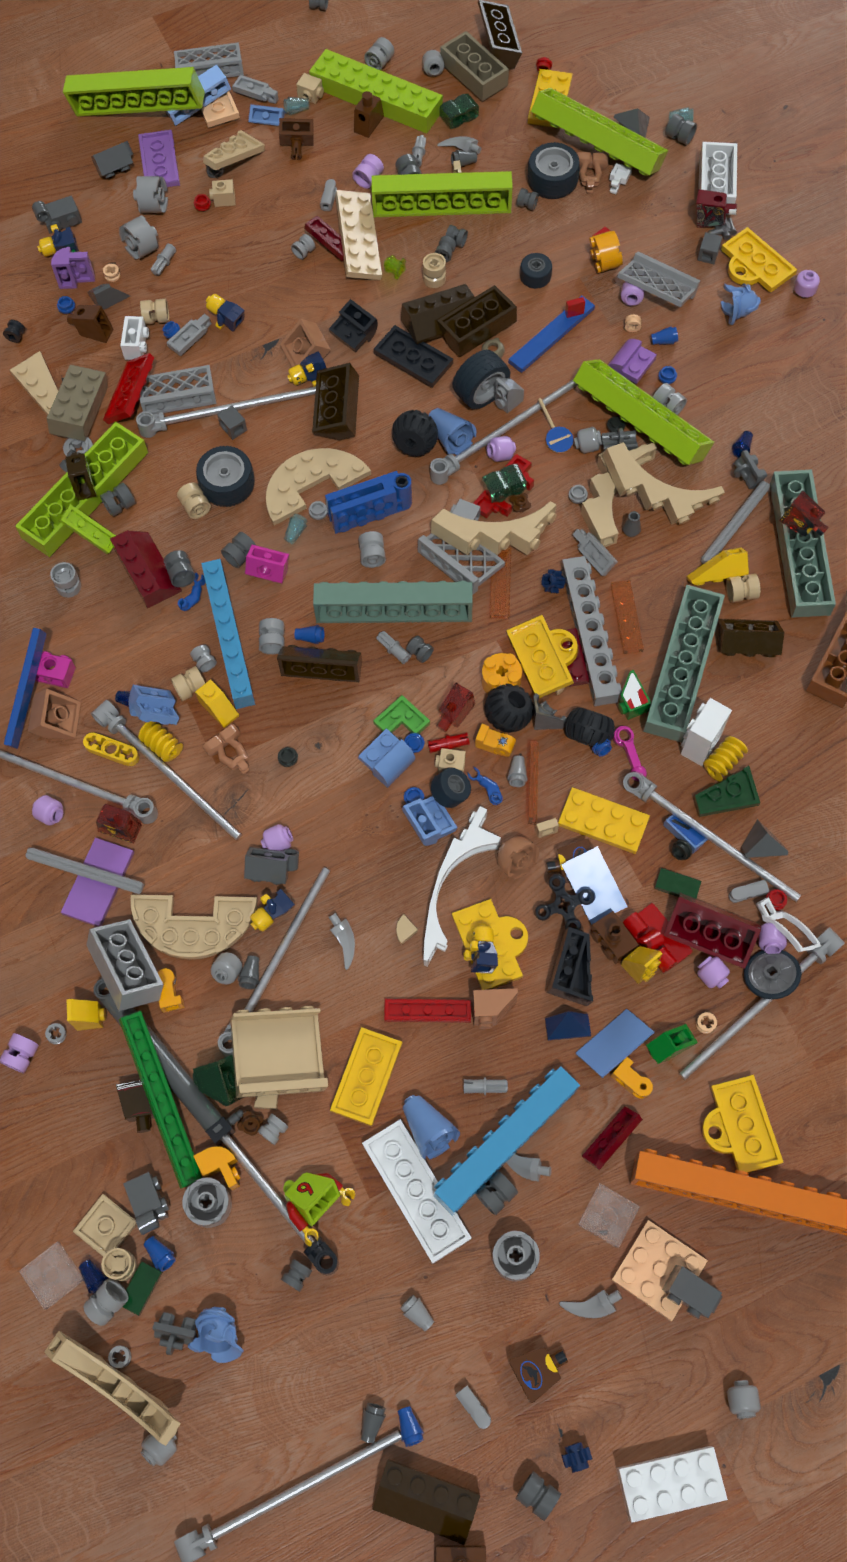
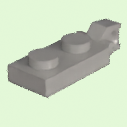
[232,75,279,104]
[167,313,211,356]
[573,529,618,576]

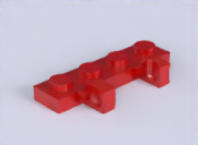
[473,454,534,518]

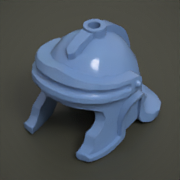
[721,283,761,325]
[188,1307,244,1363]

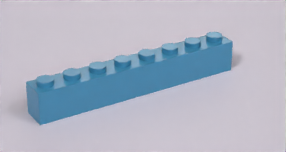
[201,559,255,709]
[433,1066,580,1216]

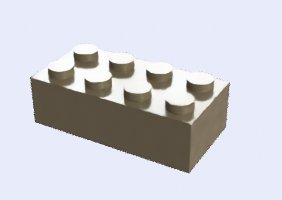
[440,31,509,101]
[47,365,108,441]

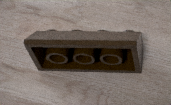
[478,0,522,69]
[401,284,474,344]
[437,285,517,357]
[312,363,359,440]
[277,645,362,683]
[372,1459,480,1545]

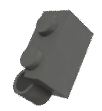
[91,141,133,178]
[32,195,82,234]
[244,847,299,885]
[123,1172,170,1235]
[662,1265,723,1319]

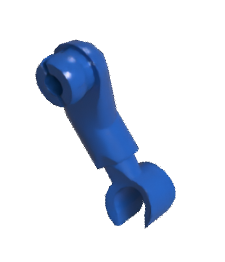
[177,572,206,611]
[468,767,503,805]

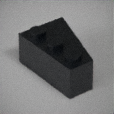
[546,927,593,1006]

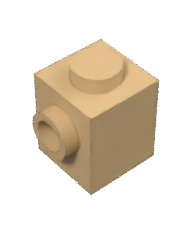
[296,73,324,104]
[209,179,236,207]
[435,748,466,773]

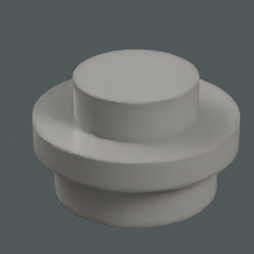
[569,485,588,503]
[309,501,327,520]

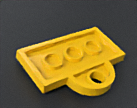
[721,227,797,293]
[506,615,578,698]
[452,899,528,990]
[702,1075,784,1173]

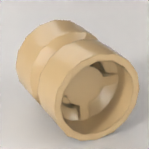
[423,253,446,288]
[140,298,169,325]
[177,482,211,519]
[726,573,761,603]
[171,666,205,702]
[101,1248,138,1282]

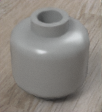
[422,50,445,77]
[574,427,602,453]
[210,952,242,985]
[727,1380,761,1419]
[140,1434,177,1467]

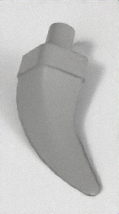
[437,137,481,154]
[329,913,355,970]
[506,1154,551,1182]
[559,1290,622,1318]

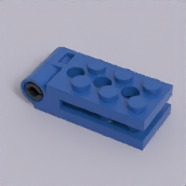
[325,471,412,534]

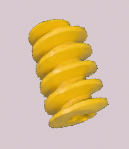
[138,721,183,762]
[703,736,748,782]

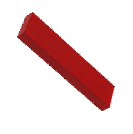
[384,999,471,1023]

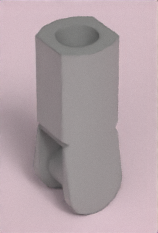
[320,179,337,211]
[729,880,769,903]
[456,1385,491,1429]

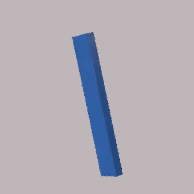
[508,295,595,373]
[4,628,47,749]

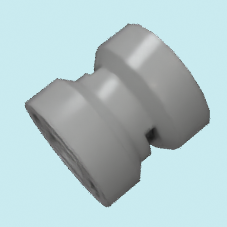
[291,234,316,260]
[190,645,217,672]
[257,1113,289,1145]

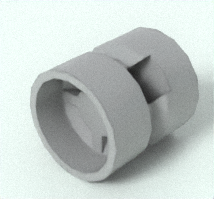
[364,37,395,70]
[653,383,687,415]
[358,531,386,568]
[50,562,82,598]
[259,618,284,654]
[83,1279,128,1326]

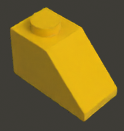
[195,679,239,728]
[66,999,106,1031]

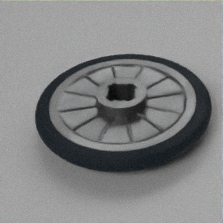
[744,950,802,1000]

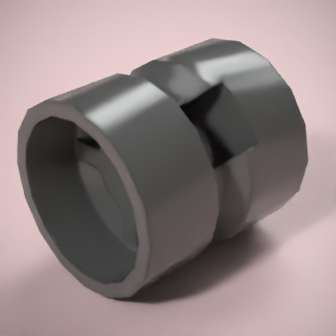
[665,113,697,145]
[395,154,422,175]
[100,482,136,517]
[221,532,256,568]
[163,550,195,587]
[475,1171,519,1216]
[515,1471,562,1521]

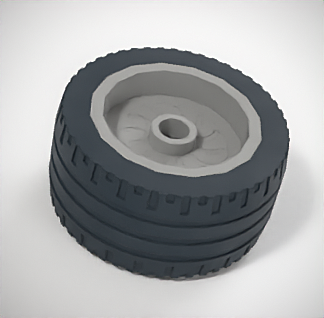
[527,142,580,199]
[452,349,511,409]
[196,446,254,507]

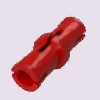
[427,732,470,754]

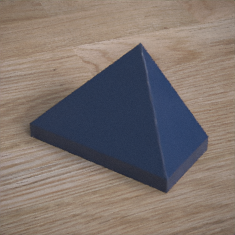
[545,1011,591,1041]

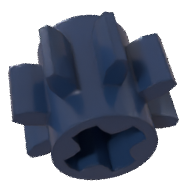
[541,569,565,594]
[561,1442,593,1473]

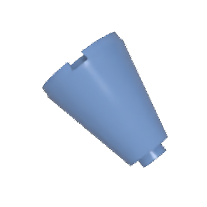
[429,408,476,455]
[403,1095,460,1159]

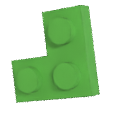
[373,695,430,734]

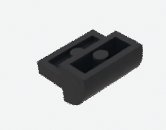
[329,299,378,352]

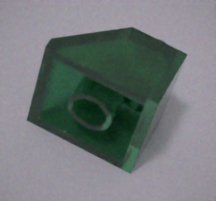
[193,1055,244,1106]

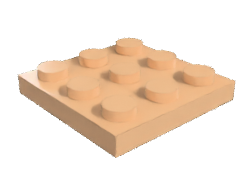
[612,1220,708,1321]

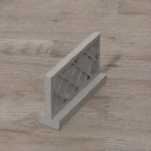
[174,42,244,78]
[617,252,700,307]
[140,365,217,415]
[418,533,505,595]

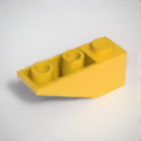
[686,547,749,585]
[621,946,663,984]

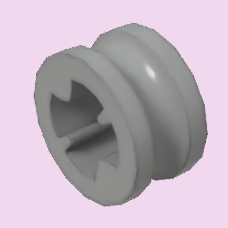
[45,1023,66,1045]
[108,1346,131,1368]

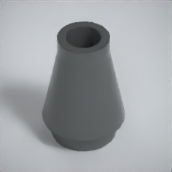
[451,150,477,167]
[622,511,641,537]
[238,956,260,989]
[361,1403,386,1443]

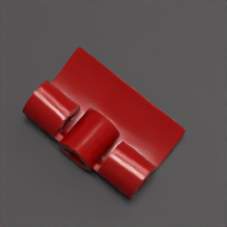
[622,903,693,974]

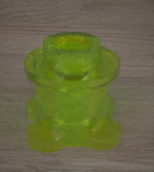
[384,255,406,280]

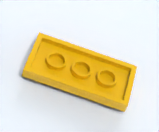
[528,69,573,128]
[558,787,650,854]
[330,1027,403,1127]

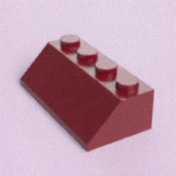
[110,530,182,609]
[664,893,761,969]

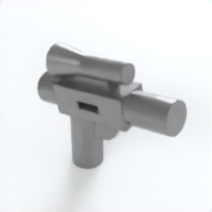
[708,217,737,240]

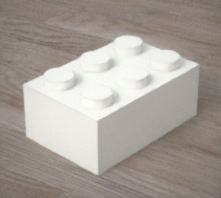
[681,698,732,766]

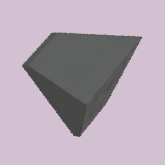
[614,108,650,138]
[87,284,130,310]
[533,693,567,730]
[741,819,788,858]

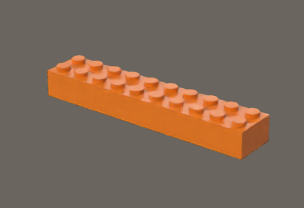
[630,1149,847,1236]

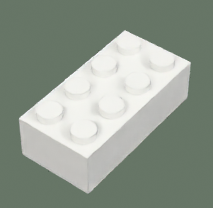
[699,142,737,204]
[616,1446,728,1522]

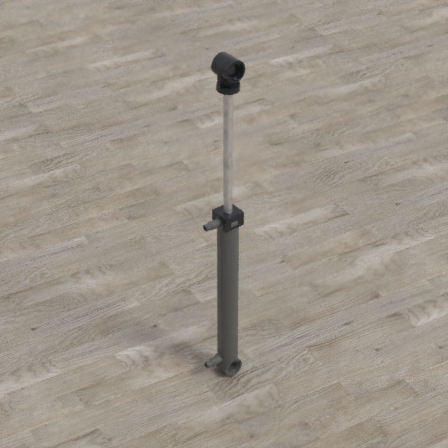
[94,978,339,1276]

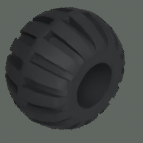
[392,410,438,457]
[484,684,534,733]
[565,707,615,747]

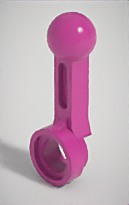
[613,726,647,781]

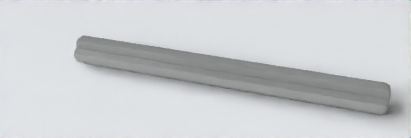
[701,481,770,564]
[26,847,144,894]

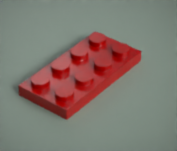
[103,353,155,424]

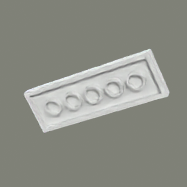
[362,1119,472,1264]

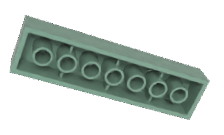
[770,470,836,618]
[313,581,473,623]
[643,585,725,743]

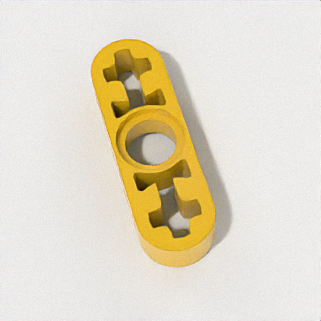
[83,733,139,766]

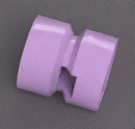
[352,154,384,189]
[0,1033,39,1073]

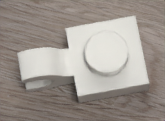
[609,163,632,194]

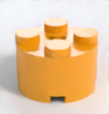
[589,231,623,273]
[481,653,522,694]

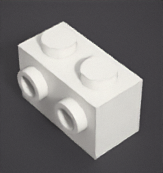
[120,316,149,360]

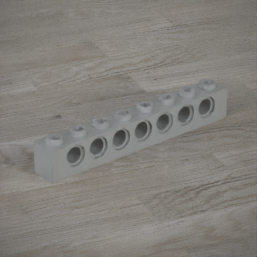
[561,556,622,706]

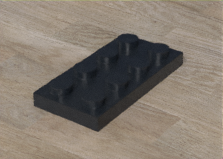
[373,325,453,388]

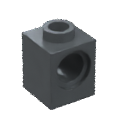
[698,232,723,265]
[217,405,247,440]

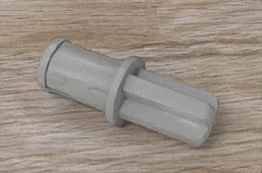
[412,135,426,167]
[151,243,176,276]
[376,631,411,664]
[464,1077,508,1095]

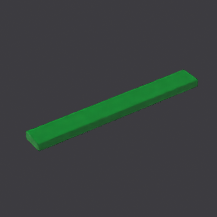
[119,1011,202,1189]

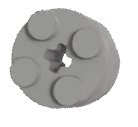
[133,176,168,213]
[119,215,159,259]
[182,1178,232,1228]
[492,1231,540,1282]

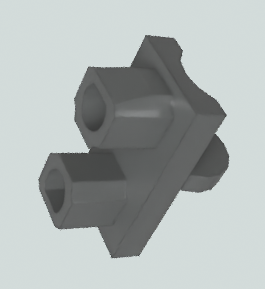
[601,428,638,451]
[734,450,767,489]
[152,1312,197,1355]

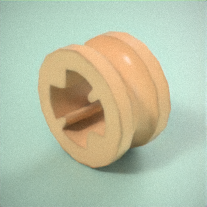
[103,264,120,282]
[625,315,641,332]
[696,1012,717,1034]

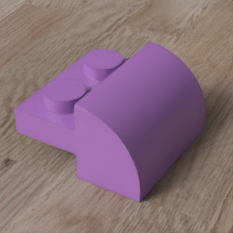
[51,247,95,289]
[608,339,657,384]

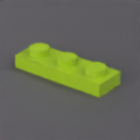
[59,504,116,554]

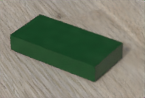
[654,868,702,899]
[123,1261,163,1316]

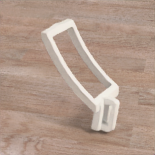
[756,897,821,952]

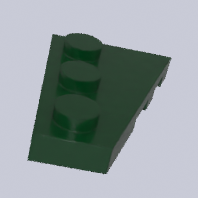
[694,766,760,817]

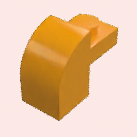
[194,1146,241,1190]

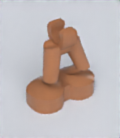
[577,152,608,194]
[203,724,249,775]

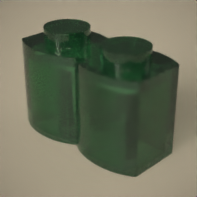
[440,93,479,129]
[482,464,527,503]

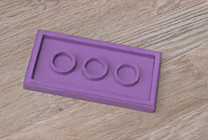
[138,130,180,187]
[61,838,134,927]

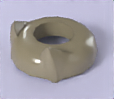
[481,338,505,358]

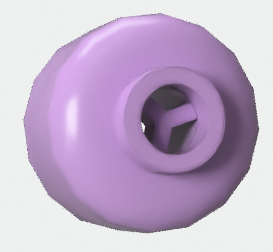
[794,270,820,298]
[621,281,644,306]
[487,436,516,462]
[32,795,64,825]
[261,824,293,851]
[758,922,787,954]
[697,956,730,989]

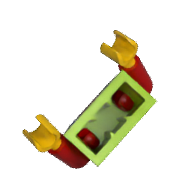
[283,1172,355,1246]

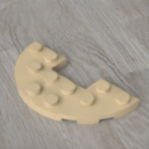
[266,448,371,526]
[131,895,258,960]

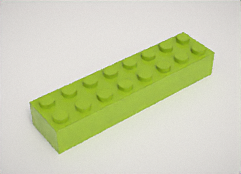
[309,49,443,134]
[63,67,205,116]
[531,88,668,176]
[372,171,513,217]
[573,359,714,465]
[15,422,148,557]

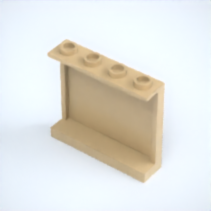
[230,1006,328,1098]

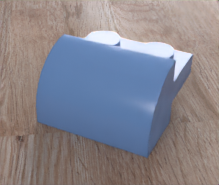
[129,685,179,725]
[358,729,415,788]
[402,796,457,846]

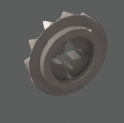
[63,437,93,457]

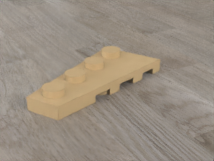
[203,130,265,170]
[10,351,58,416]

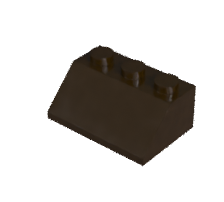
[718,619,784,657]

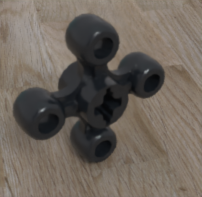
[535,874,596,931]

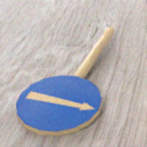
[538,398,574,453]

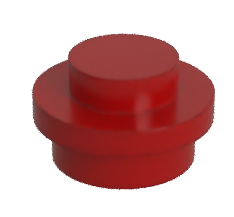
[536,57,553,71]
[194,194,211,211]
[766,889,787,910]

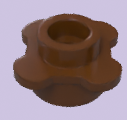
[510,493,531,512]
[237,1110,263,1136]

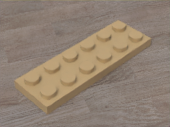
[335,190,382,280]

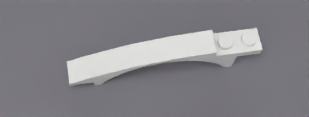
[424,806,501,967]

